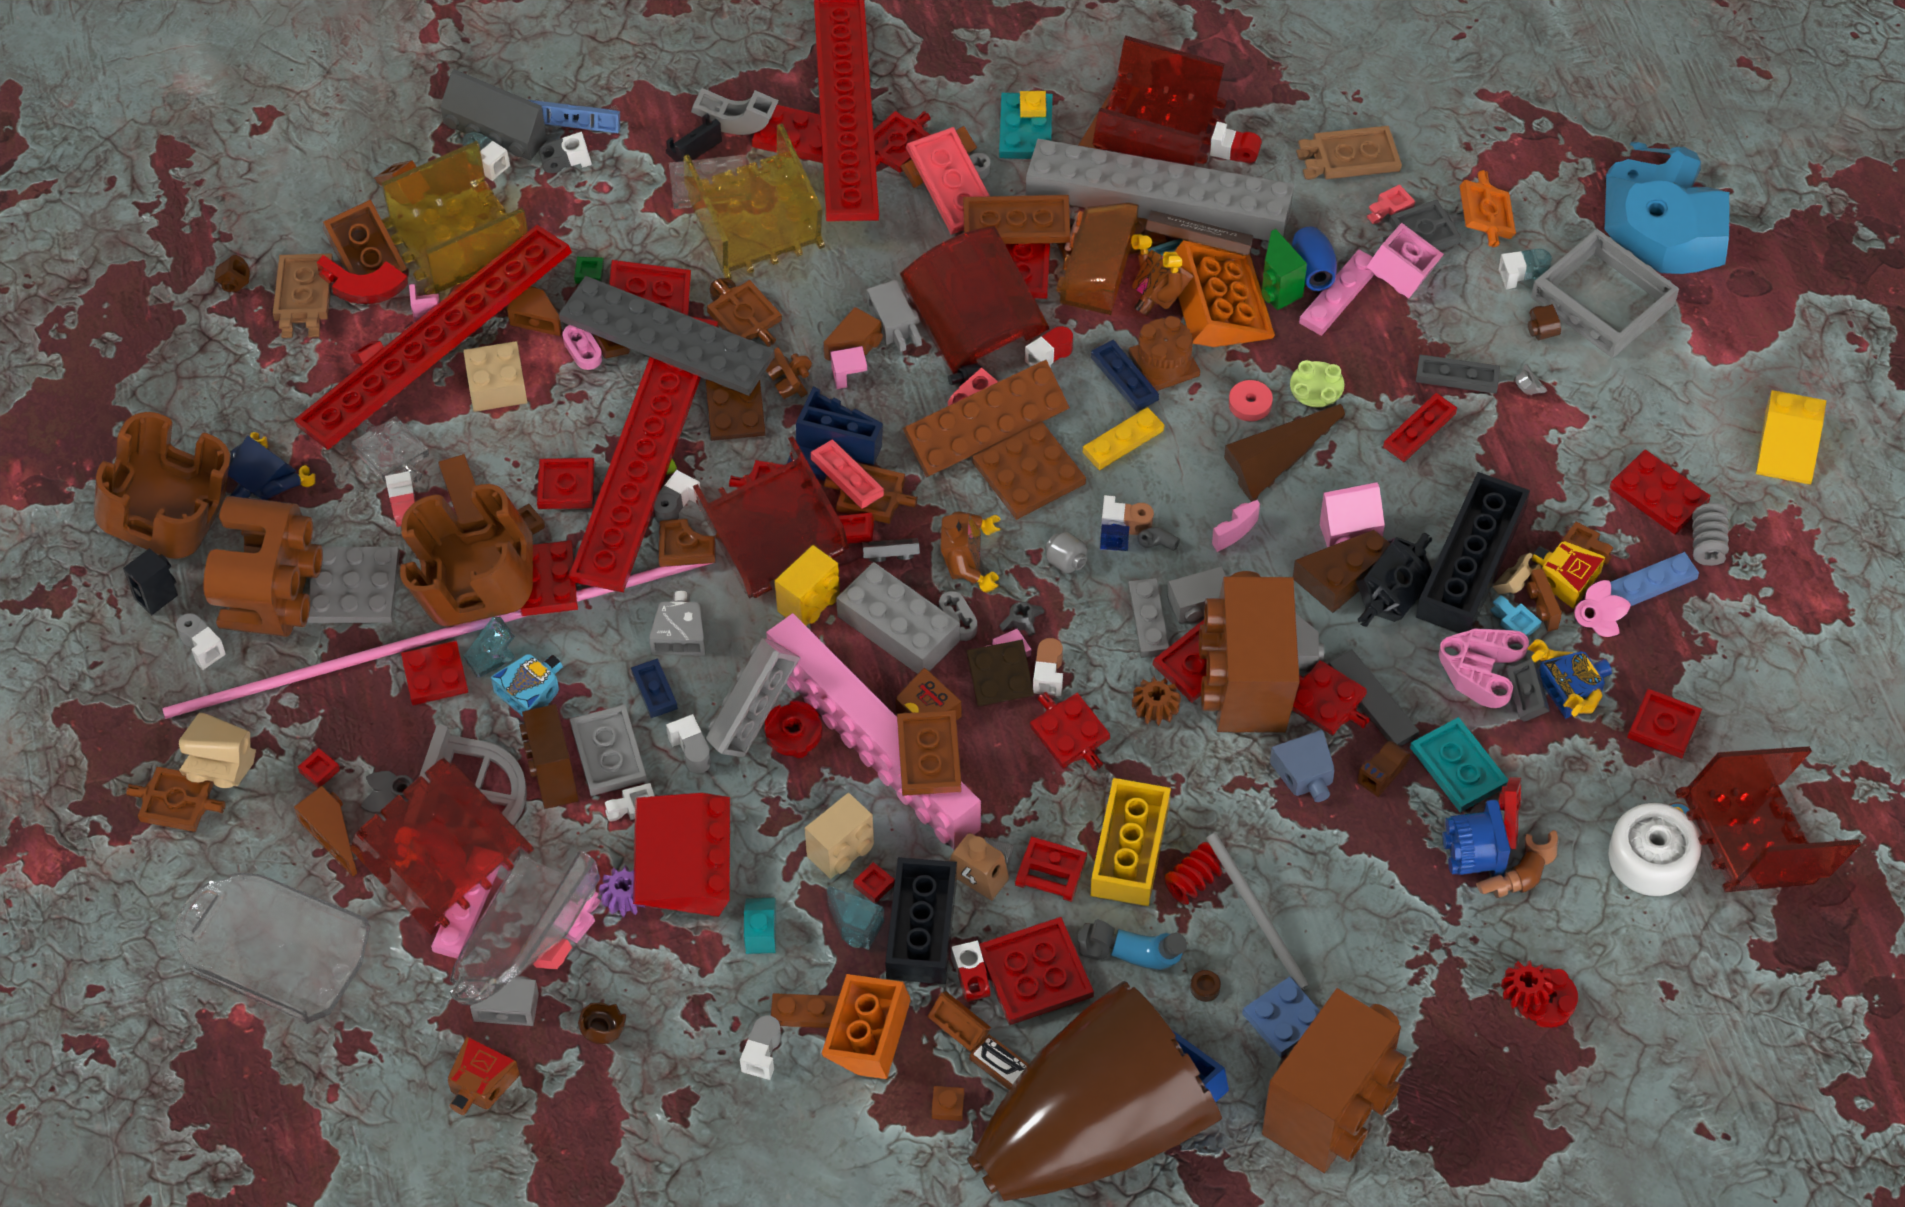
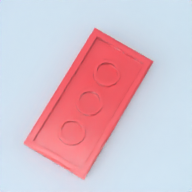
[906,127,990,235]

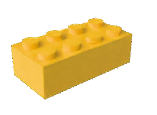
[1090,778,1171,907]

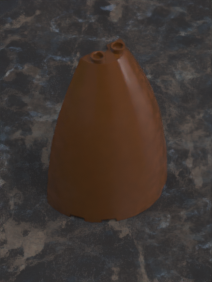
[967,981,1222,1201]

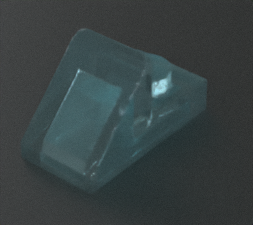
[463,616,515,677]

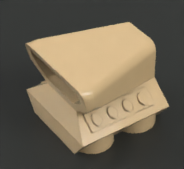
[179,712,256,788]

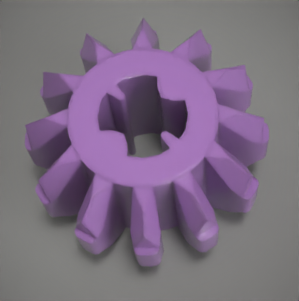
[599,865,645,918]

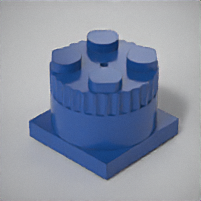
[1442,800,1511,877]

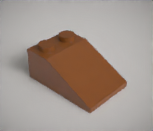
[323,200,407,275]

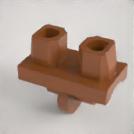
[766,347,812,399]

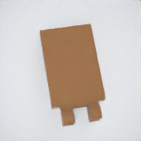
[1296,126,1402,180]
[273,253,334,338]

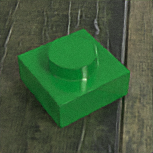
[574,256,604,284]

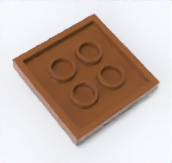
[972,421,1086,520]

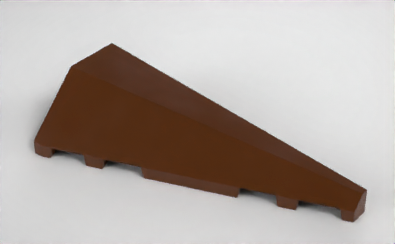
[1224,404,1345,502]

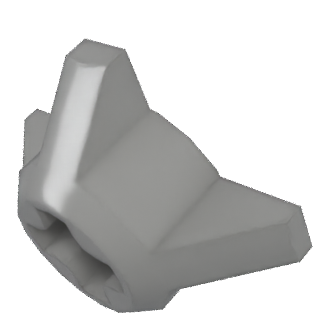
[1515,364,1547,395]

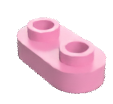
[563,325,602,370]

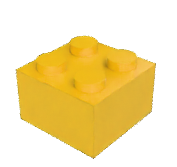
[775,545,840,626]

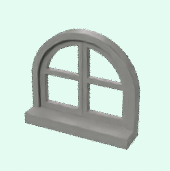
[403,724,527,847]

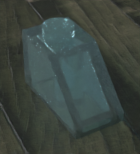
[827,886,884,950]

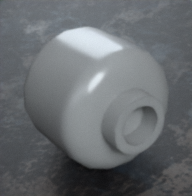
[1045,532,1087,573]

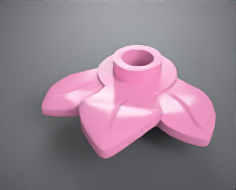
[1574,580,1631,637]

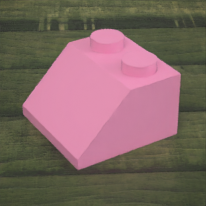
[1367,223,1444,298]
[1319,482,1385,547]

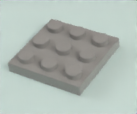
[307,547,400,623]

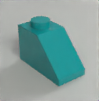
[744,898,776,954]

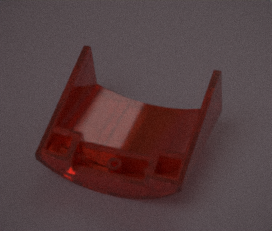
[900,226,1049,374]

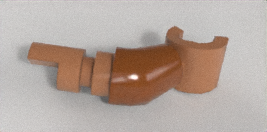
[1476,830,1558,898]

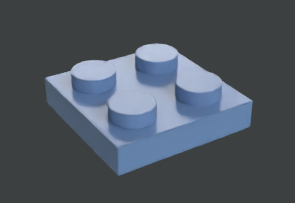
[1242,977,1320,1058]

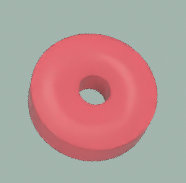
[1229,380,1273,421]

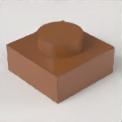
[932,1086,964,1121]

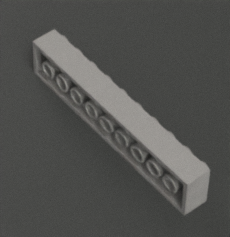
[1026,139,1294,241]

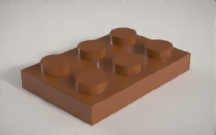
[897,710,962,796]

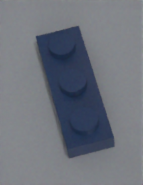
[1091,339,1159,412]

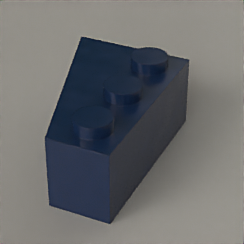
[796,386,883,465]

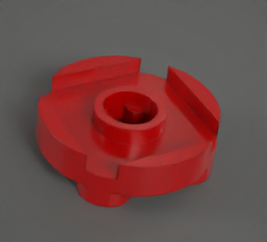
[764,701,822,758]
[1518,968,1578,1028]

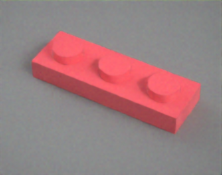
[811,439,884,509]

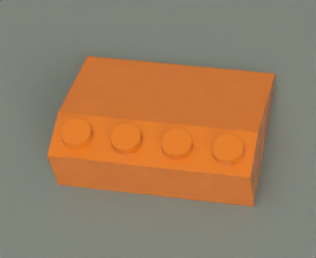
[1174,240,1275,347]

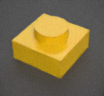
[1020,91,1046,117]

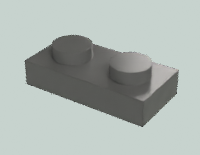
[862,538,920,562]
[1507,659,1550,722]

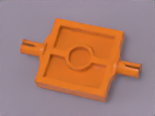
[1459,170,1516,247]

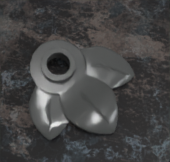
[361,771,416,821]

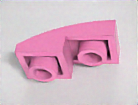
[1212,500,1260,552]

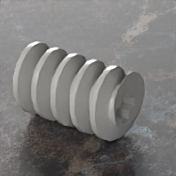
[1692,503,1729,566]

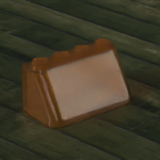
[1056,202,1139,315]

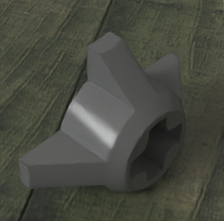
[999,602,1045,637]

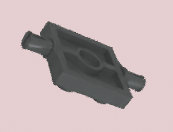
[1383,199,1465,251]

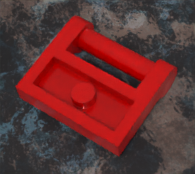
[1015,836,1088,902]

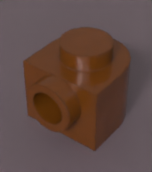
[214,255,250,293]
[1528,304,1561,341]

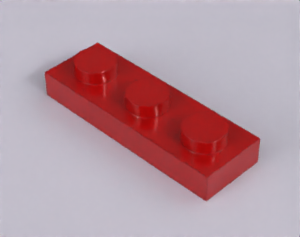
[1383,393,1457,462]

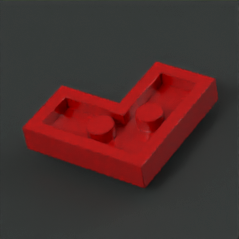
[1499,777,1521,849]

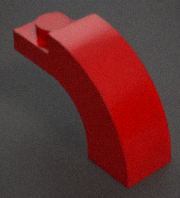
[317,255,408,304]

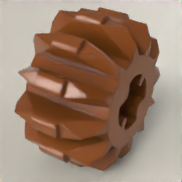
[1132,676,1181,726]

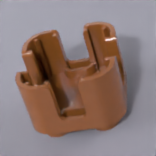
[94,412,230,559]
[400,484,533,626]
[204,496,323,637]

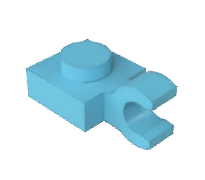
[1490,595,1542,637]

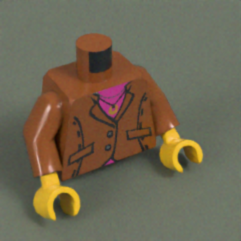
[1131,234,1193,316]
[941,511,1001,593]

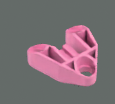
[1439,629,1529,708]

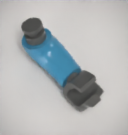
[1077,919,1187,970]

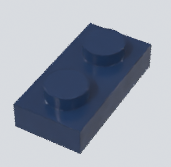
[631,658,678,718]

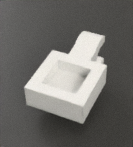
[605,783,655,822]

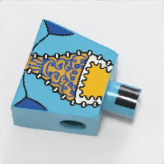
[491,654,563,717]

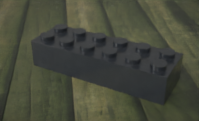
[1416,472,1530,633]

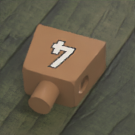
[949,833,1009,901]

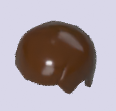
[578,1002,626,1045]

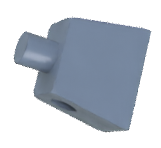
[1270,730,1335,802]

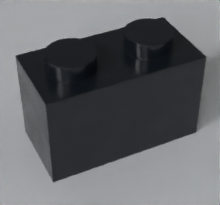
[123,548,178,616]

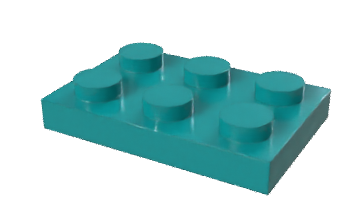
[999,93,1053,159]
[1410,717,1508,813]

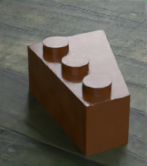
[1293,530,1390,613]
[519,704,578,809]

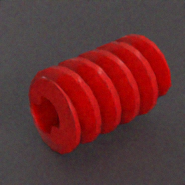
[1165,842,1224,905]

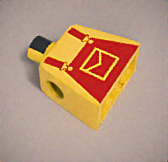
[1532,541,1605,609]

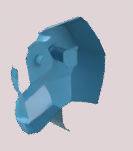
[1605,142,1730,274]

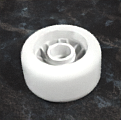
[1608,803,1702,896]

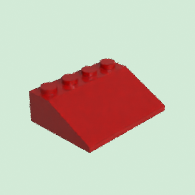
[633,793,730,917]

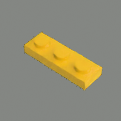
[1083,407,1164,470]

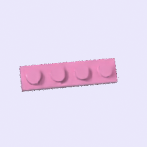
[1299,249,1374,336]
[431,846,503,960]

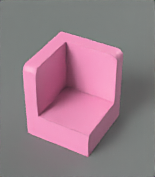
[409,284,440,322]
[831,346,867,389]

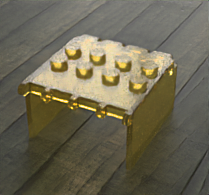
[684,124,825,280]
[382,141,528,295]

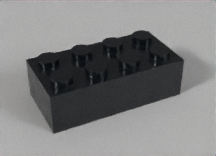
[885,857,957,984]

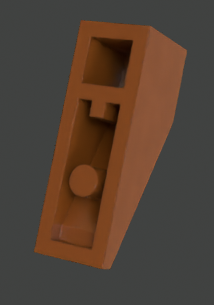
[294,786,357,877]

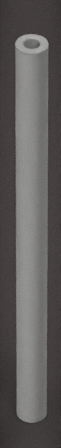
[1206,832,1310,990]

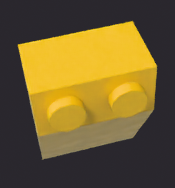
[1756,390,1827,485]

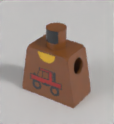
[896,668,962,720]

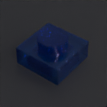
[1100,524,1130,551]

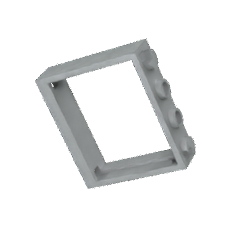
[1531,229,1679,359]

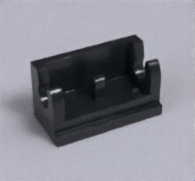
[666,113,722,168]

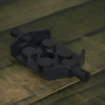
[1356,533,1432,627]

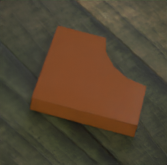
[659,519,716,567]

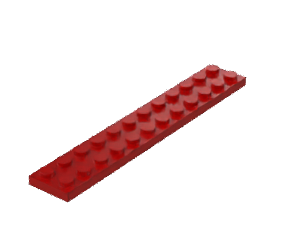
[814,0,879,221]
[294,225,572,450]
[569,316,719,593]

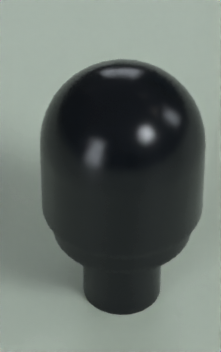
[948,363,985,385]

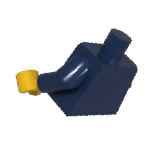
[228,432,315,500]

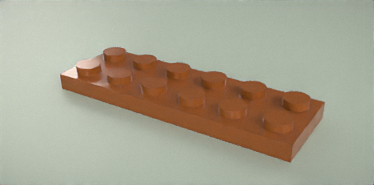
[902,360,1070,478]

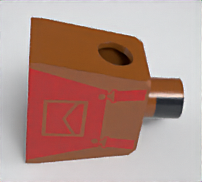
[448,1037,520,1115]

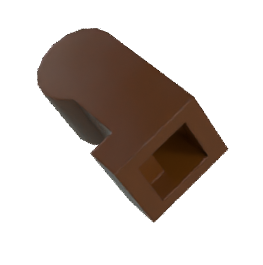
[1357,740,1410,797]

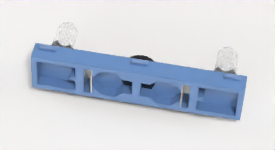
[529,96,620,133]

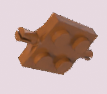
[707,278,782,347]
[824,463,918,524]
[126,767,225,832]

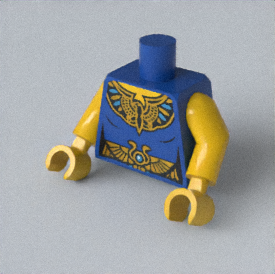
[1527,639,1612,719]

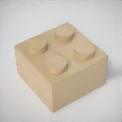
[463,341,527,412]
[805,792,874,879]

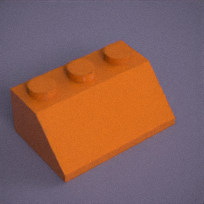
[821,974,911,1079]

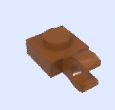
[1562,522,1613,566]

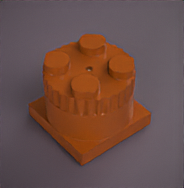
[1128,316,1200,391]

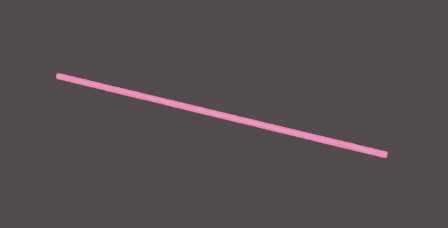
[162,563,713,719]

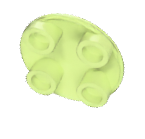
[1290,360,1345,407]

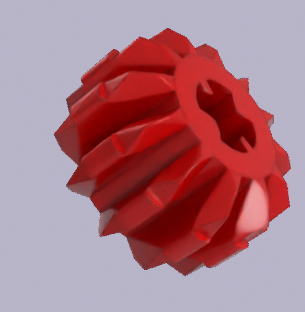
[1501,960,1554,1013]

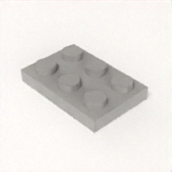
[570,705,647,796]

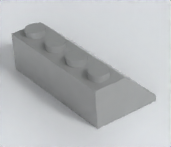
[706,638,800,758]

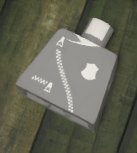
[649,591,705,656]

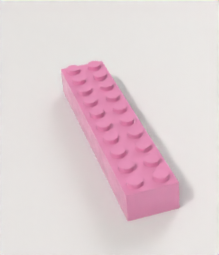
[766,613,981,850]

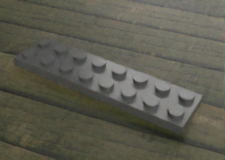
[559,276,775,396]

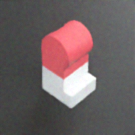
[385,471,416,527]

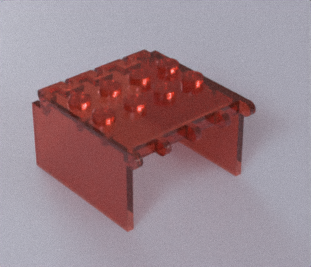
[1092,35,1226,166]
[693,436,849,599]
[1675,746,1861,892]
[350,758,534,935]

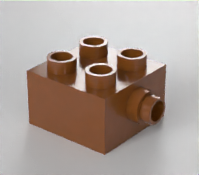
[1199,571,1299,733]
[1262,988,1407,1174]

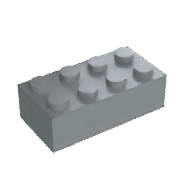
[836,562,960,674]

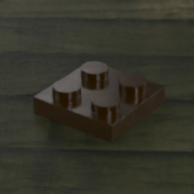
[966,639,1034,707]

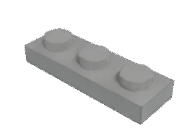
[1128,578,1169,658]

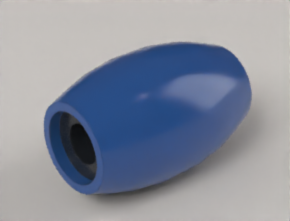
[1292,226,1337,291]

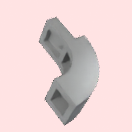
[691,88,779,135]

